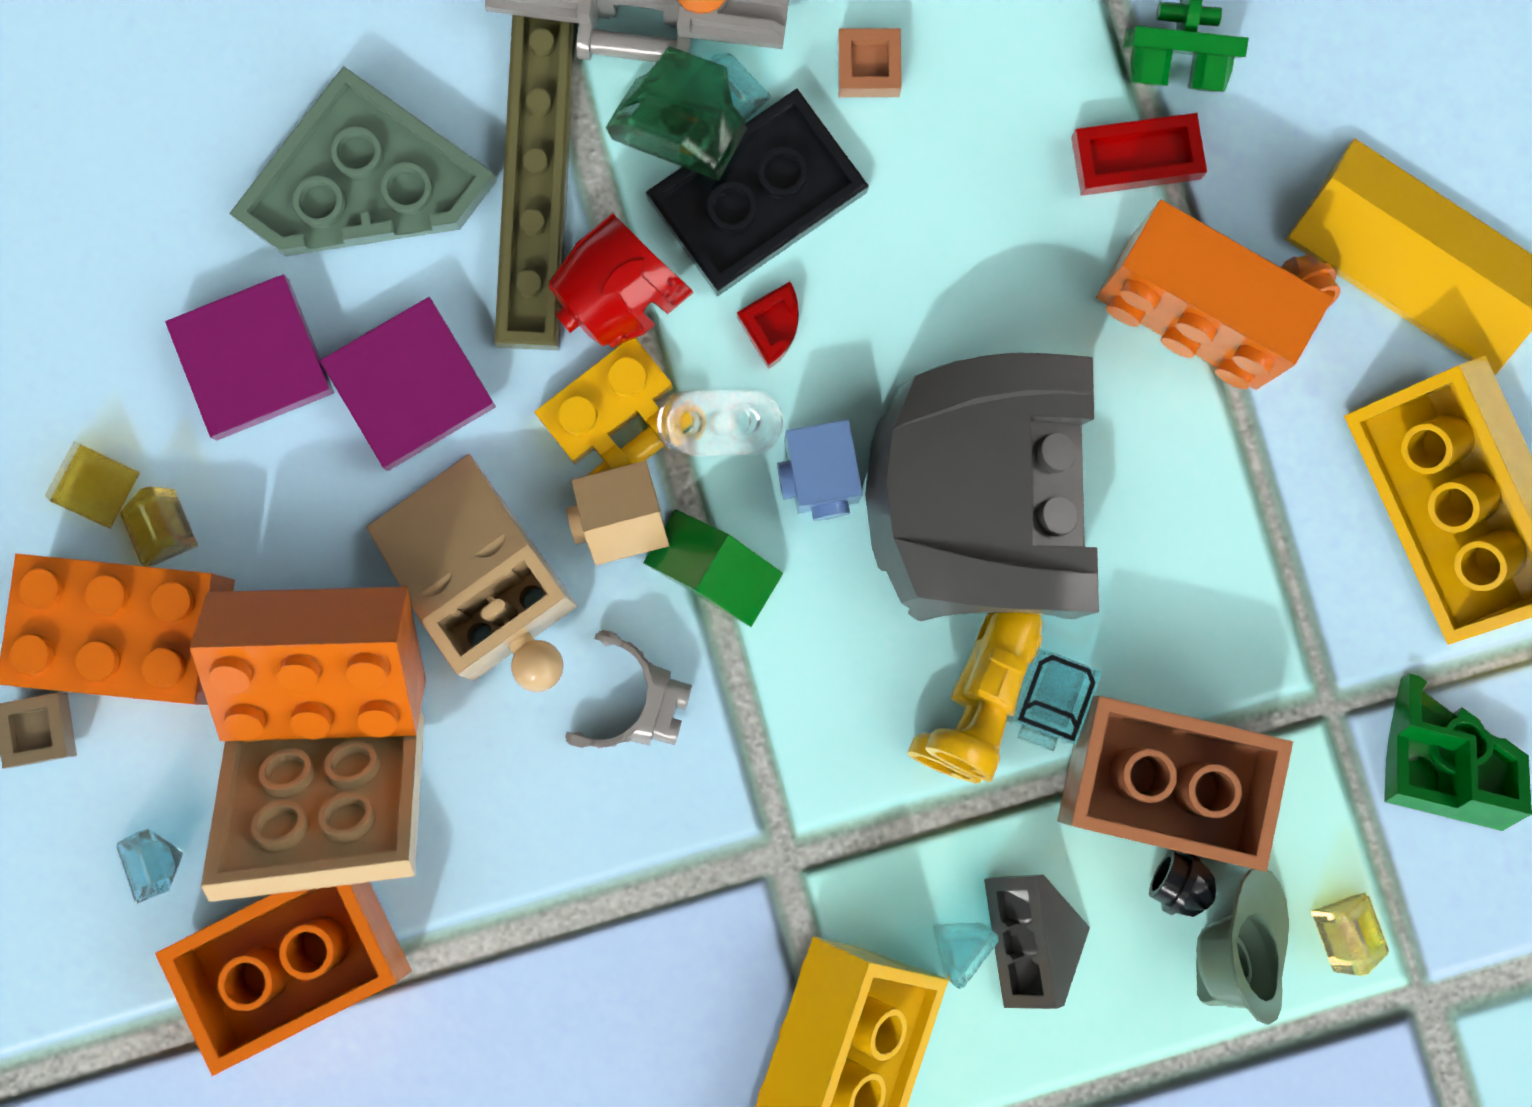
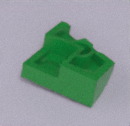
[1384,673,1532,831]

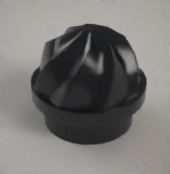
[1148,851,1216,917]

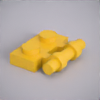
[534,338,699,476]

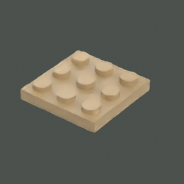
[201,711,424,902]

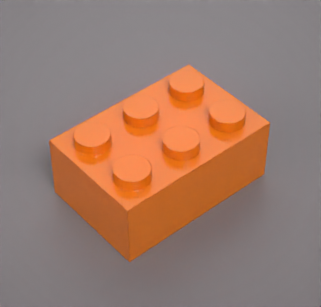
[1095,199,1333,390]
[0,553,235,705]
[190,587,426,741]
[155,882,412,1077]

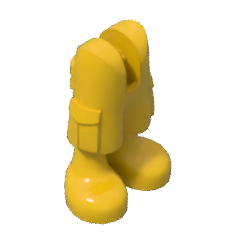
[907,612,1043,784]

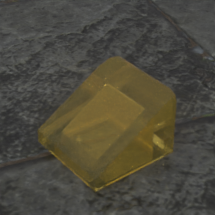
[45,441,140,529]

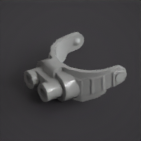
[565,630,692,748]

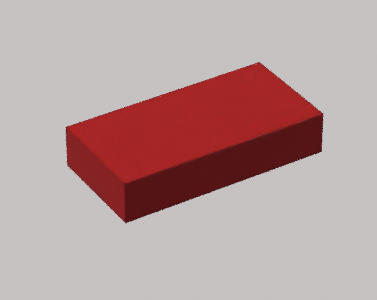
[1071,113,1207,196]

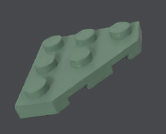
[229,66,497,256]

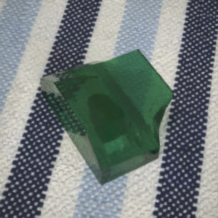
[606,46,747,181]

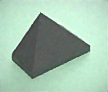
[984,874,1090,1009]

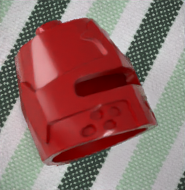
[549,213,694,348]

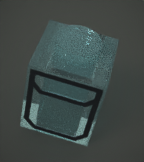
[1006,648,1102,752]

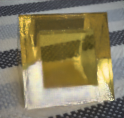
[120,486,198,567]
[1311,892,1389,976]

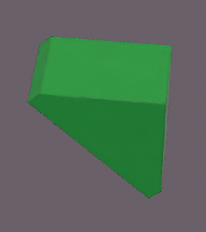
[643,509,783,627]

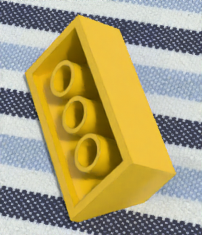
[1344,356,1532,645]
[755,936,949,1107]

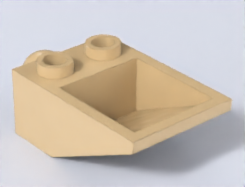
[366,454,578,692]

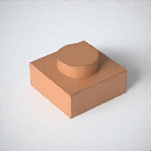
[837,28,902,98]

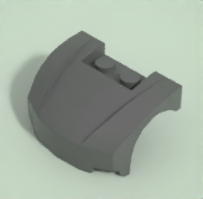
[865,353,1099,621]

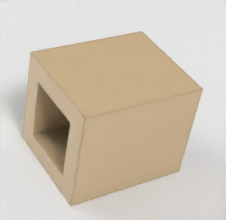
[566,460,669,566]

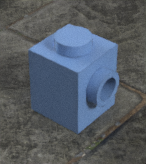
[777,420,863,521]

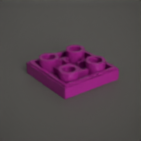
[165,274,334,441]
[319,297,496,471]

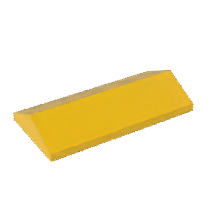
[1285,138,1532,375]

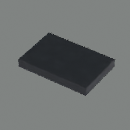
[646,88,869,297]

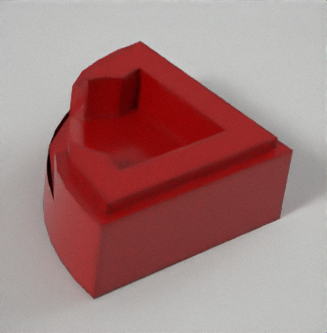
[736,281,799,369]

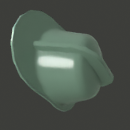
[1196,869,1289,1025]

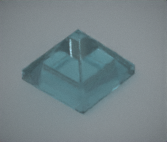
[116,829,184,904]

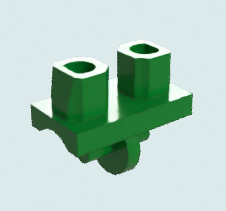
[1122,0,1249,92]

